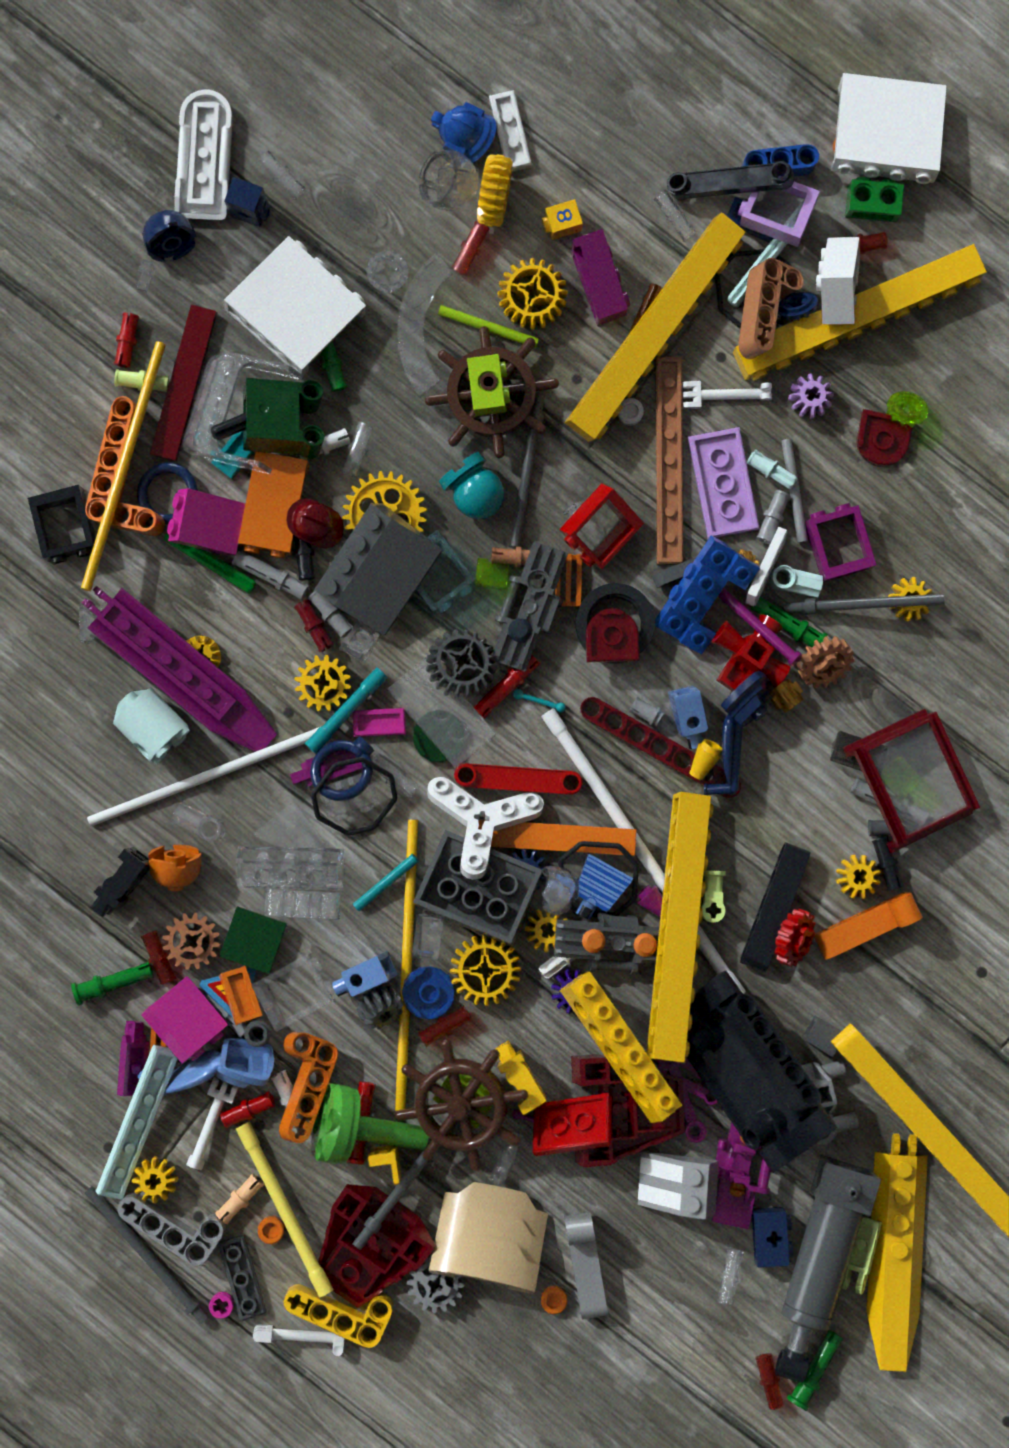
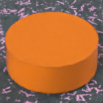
[258,1216,285,1244]
[541,1285,568,1314]

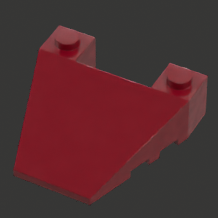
[571,1054,685,1167]

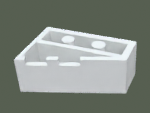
[816,237,860,324]

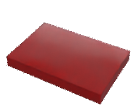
[532,1093,612,1157]

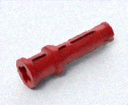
[347,1081,376,1165]

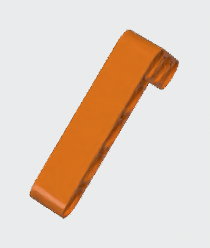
[85,396,165,536]

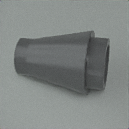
[244,1020,271,1047]

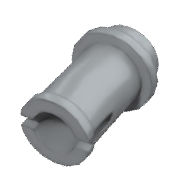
[629,697,664,726]

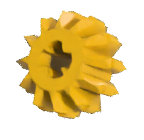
[888,577,932,622]
[835,855,881,899]
[525,907,567,953]
[132,1156,178,1203]

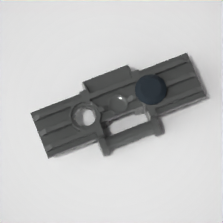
[493,541,568,672]

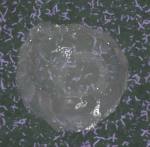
[542,866,579,915]

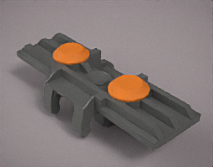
[554,913,659,975]

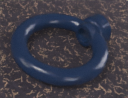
[137,462,198,525]
[310,736,374,801]

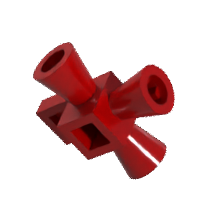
[712,614,791,692]

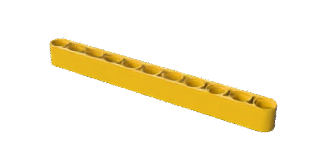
[830,1023,1009,1238]

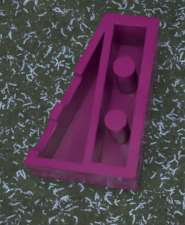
[571,229,630,326]

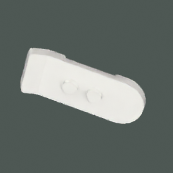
[175,90,233,220]

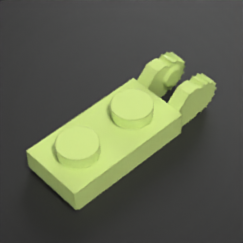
[842,1216,882,1295]

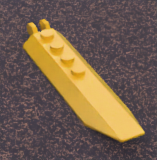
[866,1133,928,1372]

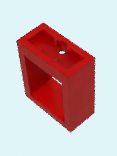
[559,483,644,569]

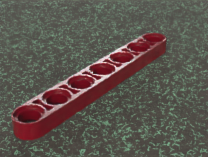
[580,697,741,798]

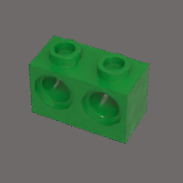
[845,177,904,223]

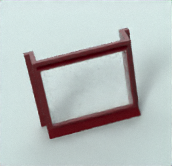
[842,709,980,853]

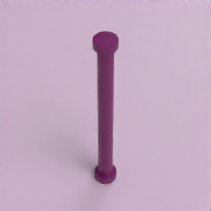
[718,588,802,666]

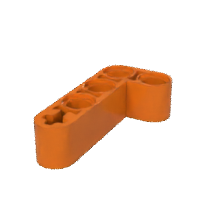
[814,892,923,960]
[279,1032,338,1143]

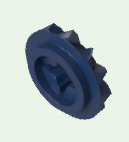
[777,292,819,321]

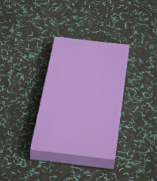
[688,427,760,539]

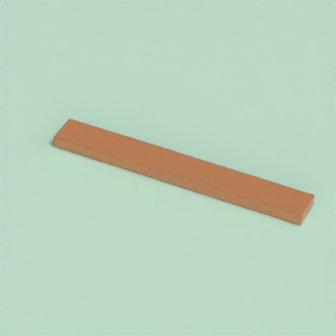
[655,357,683,565]

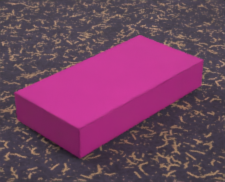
[353,708,406,737]

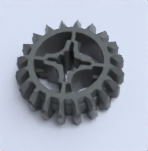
[426,629,497,699]

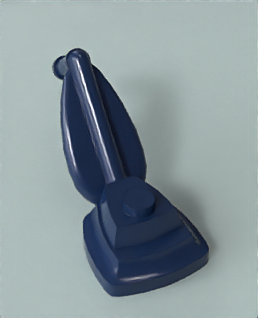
[704,671,771,796]

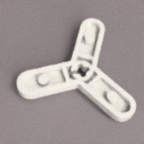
[427,777,544,880]

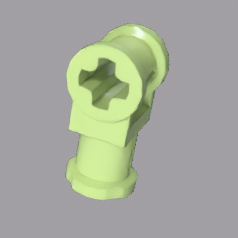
[701,870,726,923]

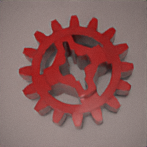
[774,909,816,967]

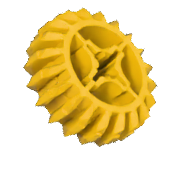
[477,154,513,227]
[497,258,568,330]
[450,935,521,1006]

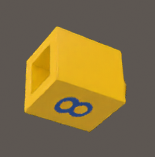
[541,199,583,240]

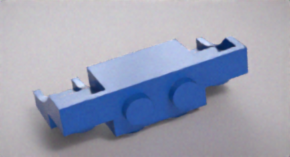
[655,535,760,655]

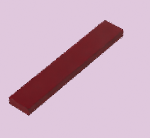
[150,304,217,462]

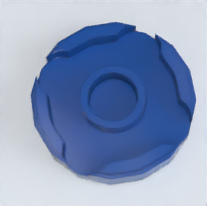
[402,966,455,1019]

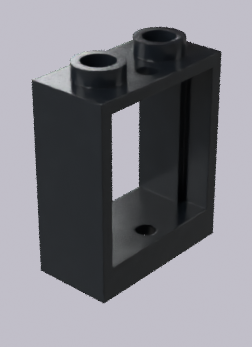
[28,485,96,564]

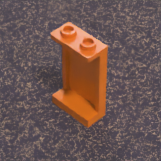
[238,452,310,559]

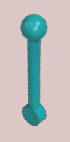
[513,689,566,713]

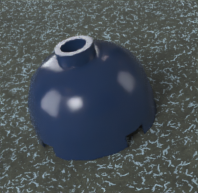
[142,210,196,262]

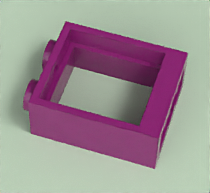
[805,503,877,583]

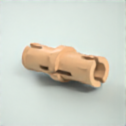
[215,1173,264,1224]

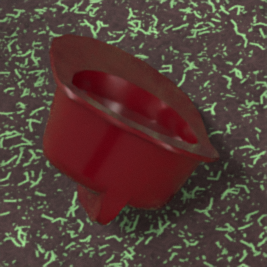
[286,498,344,549]

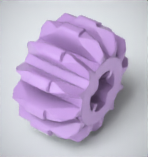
[788,374,834,419]

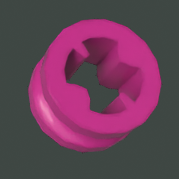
[209,1292,234,1319]

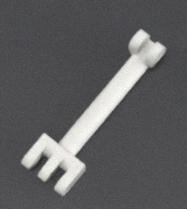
[682,381,772,409]
[186,1077,239,1170]
[253,1325,344,1356]

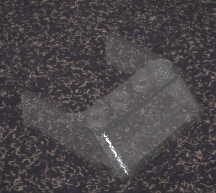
[182,352,301,474]

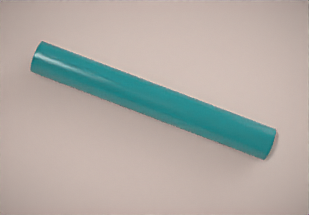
[353,853,419,912]

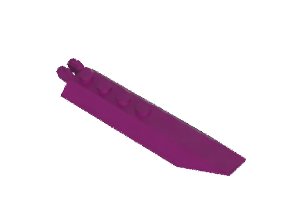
[82,586,277,752]

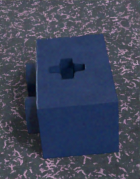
[224,177,271,227]
[751,1207,793,1267]

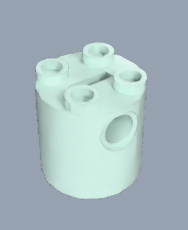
[113,688,190,765]

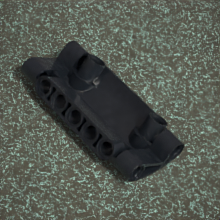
[687,970,838,1173]

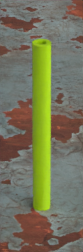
[438,305,539,348]

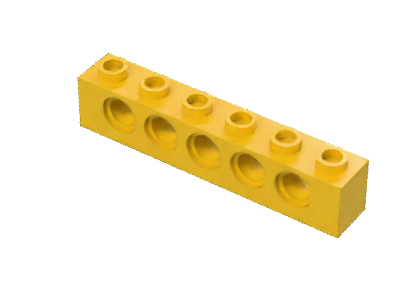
[560,971,682,1123]

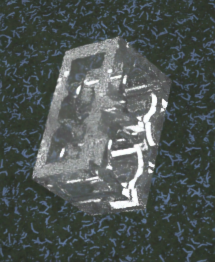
[320,773,380,821]

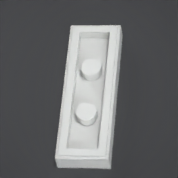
[489,90,532,172]
[746,527,788,606]

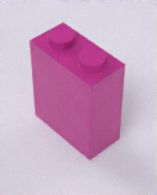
[167,488,246,555]
[141,976,228,1064]

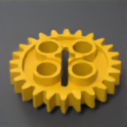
[342,471,427,533]

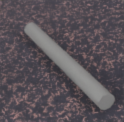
[781,439,808,543]

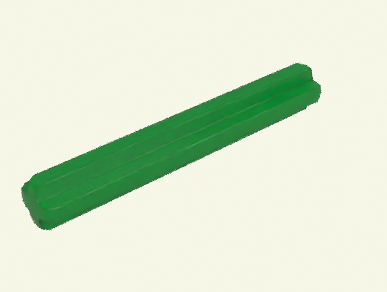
[163,532,256,594]

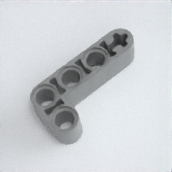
[118,1192,227,1266]
[564,1212,608,1320]

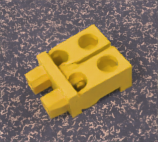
[495,1040,547,1115]

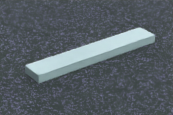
[96,1044,178,1200]

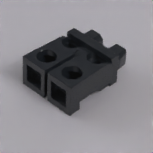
[90,847,149,917]

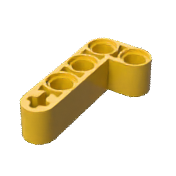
[284,1284,393,1348]

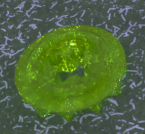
[886,391,928,428]

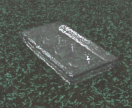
[388,656,496,769]

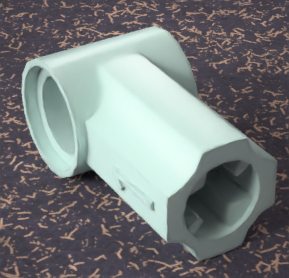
[768,565,823,598]

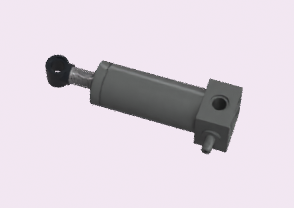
[775,1155,881,1383]

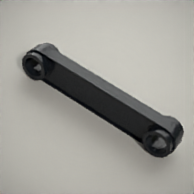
[667,161,794,201]

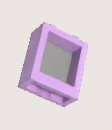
[738,176,820,247]

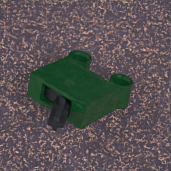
[211,378,325,459]

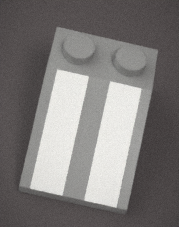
[638,1151,719,1220]

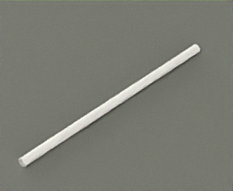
[87,727,319,827]

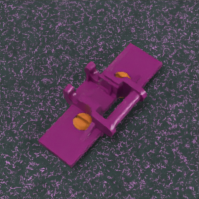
[712,1122,771,1229]

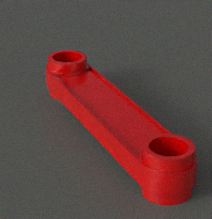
[454,763,583,795]

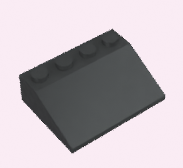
[314,503,443,635]
[413,830,543,948]

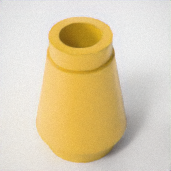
[689,739,722,780]

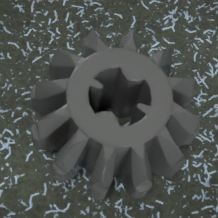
[357,985,403,1030]

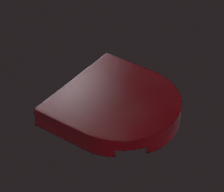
[856,409,914,467]
[585,608,640,663]

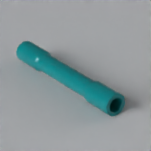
[304,667,388,754]

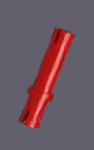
[473,655,541,719]

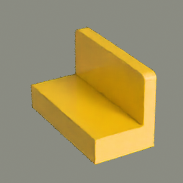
[368,1145,402,1185]

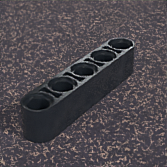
[740,842,810,972]

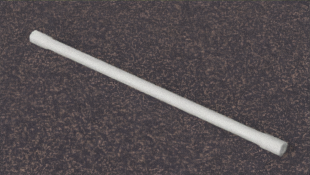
[541,708,746,994]

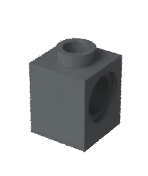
[802,1015,841,1057]

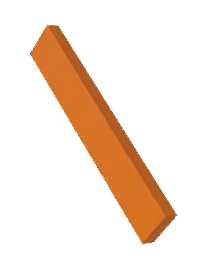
[478,819,637,856]

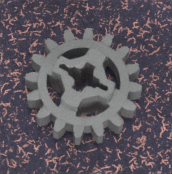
[407,1256,465,1314]

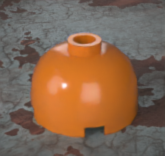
[148,844,202,891]

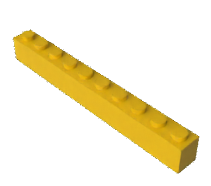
[564,212,746,442]
[733,244,987,381]
[646,792,713,1062]

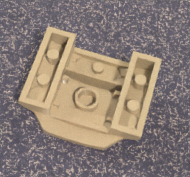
[429,1182,548,1294]

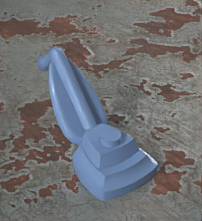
[138,1038,274,1096]

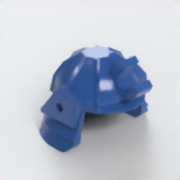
[431,102,496,165]

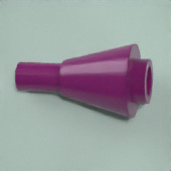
[637,885,662,917]

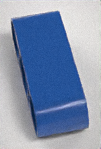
[742,144,819,177]

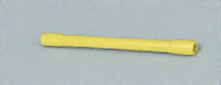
[236,1121,333,1298]

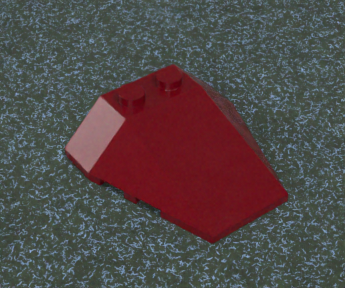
[318,1184,436,1308]

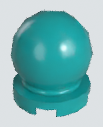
[439,452,504,520]

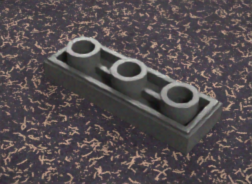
[218,1234,267,1321]

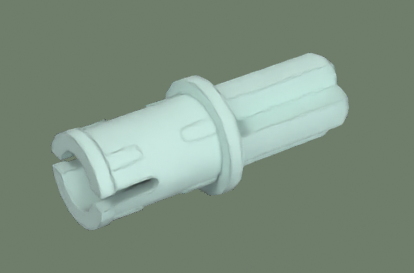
[747,449,797,489]

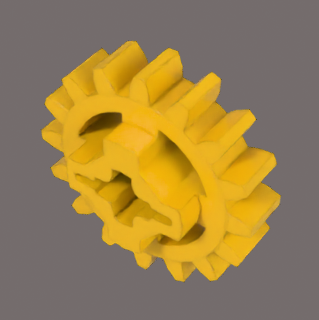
[294,655,352,712]

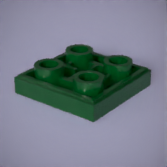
[219,906,287,974]

